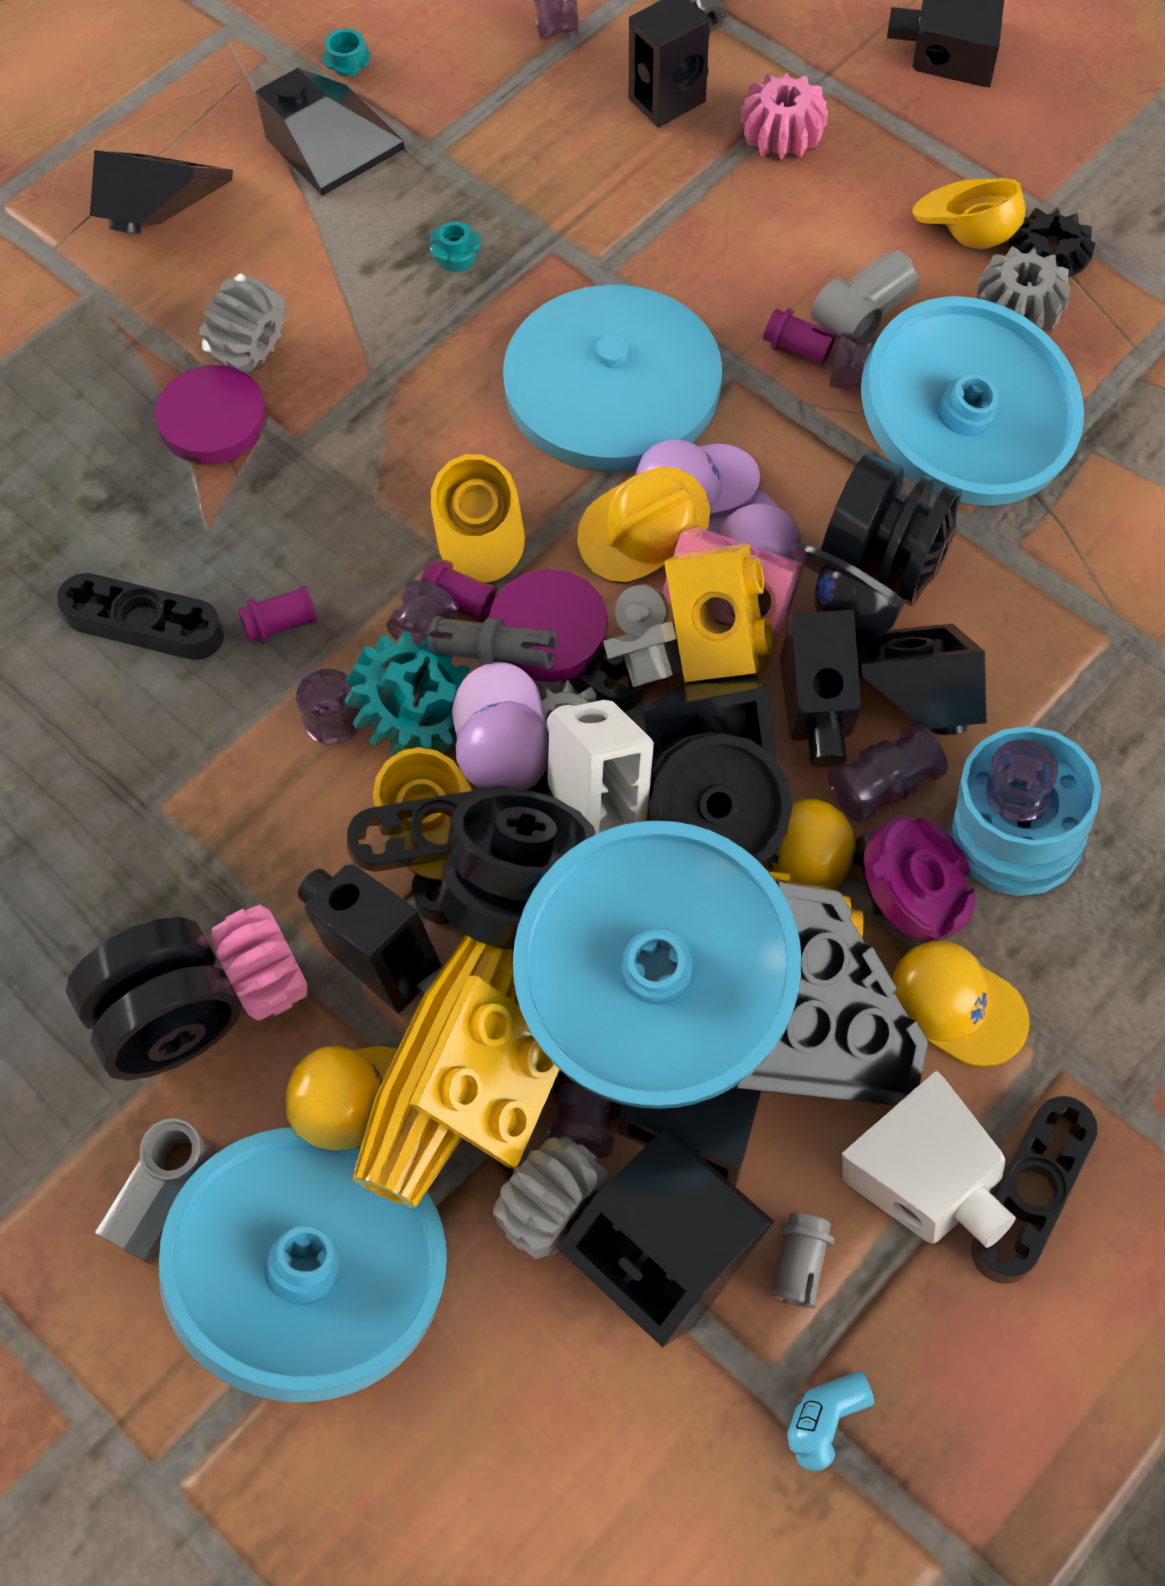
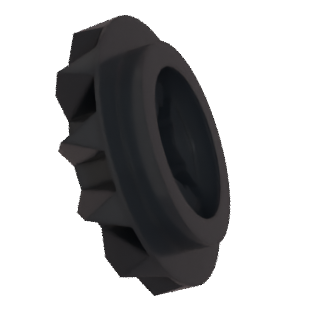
[1008,207,1096,277]

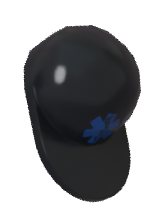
[790,544,905,640]

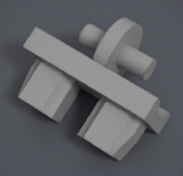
[603,584,683,687]

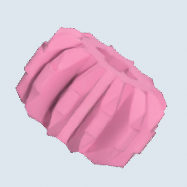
[740,71,828,161]
[210,904,308,1021]

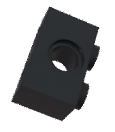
[628,0,711,128]

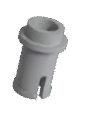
[771,1213,835,1308]

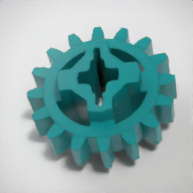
[345,631,471,757]

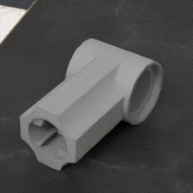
[810,250,920,350]
[95,1118,216,1264]

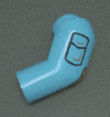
[787,1370,875,1471]

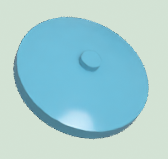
[503,285,722,471]
[861,296,1084,506]
[513,821,802,1109]
[158,1127,447,1402]

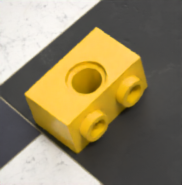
[664,543,774,682]

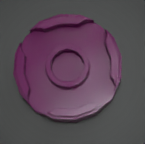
[154,365,268,464]
[489,569,608,683]
[864,815,975,942]

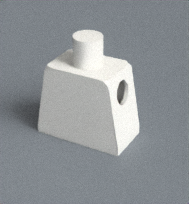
[546,700,654,834]
[842,1070,1016,1248]

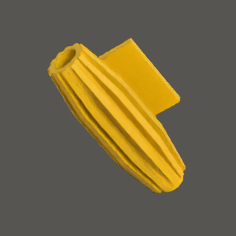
[352,935,559,1208]

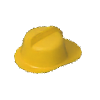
[577,467,710,582]

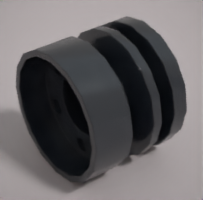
[821,453,962,606]

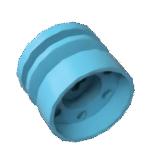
[951,726,1101,896]

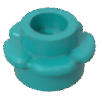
[322,28,371,77]
[430,221,481,272]

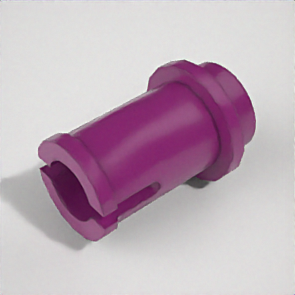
[763,308,837,366]
[419,560,498,621]
[238,586,317,644]

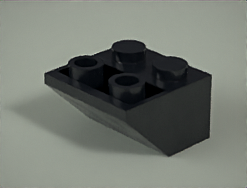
[557,1128,774,1348]

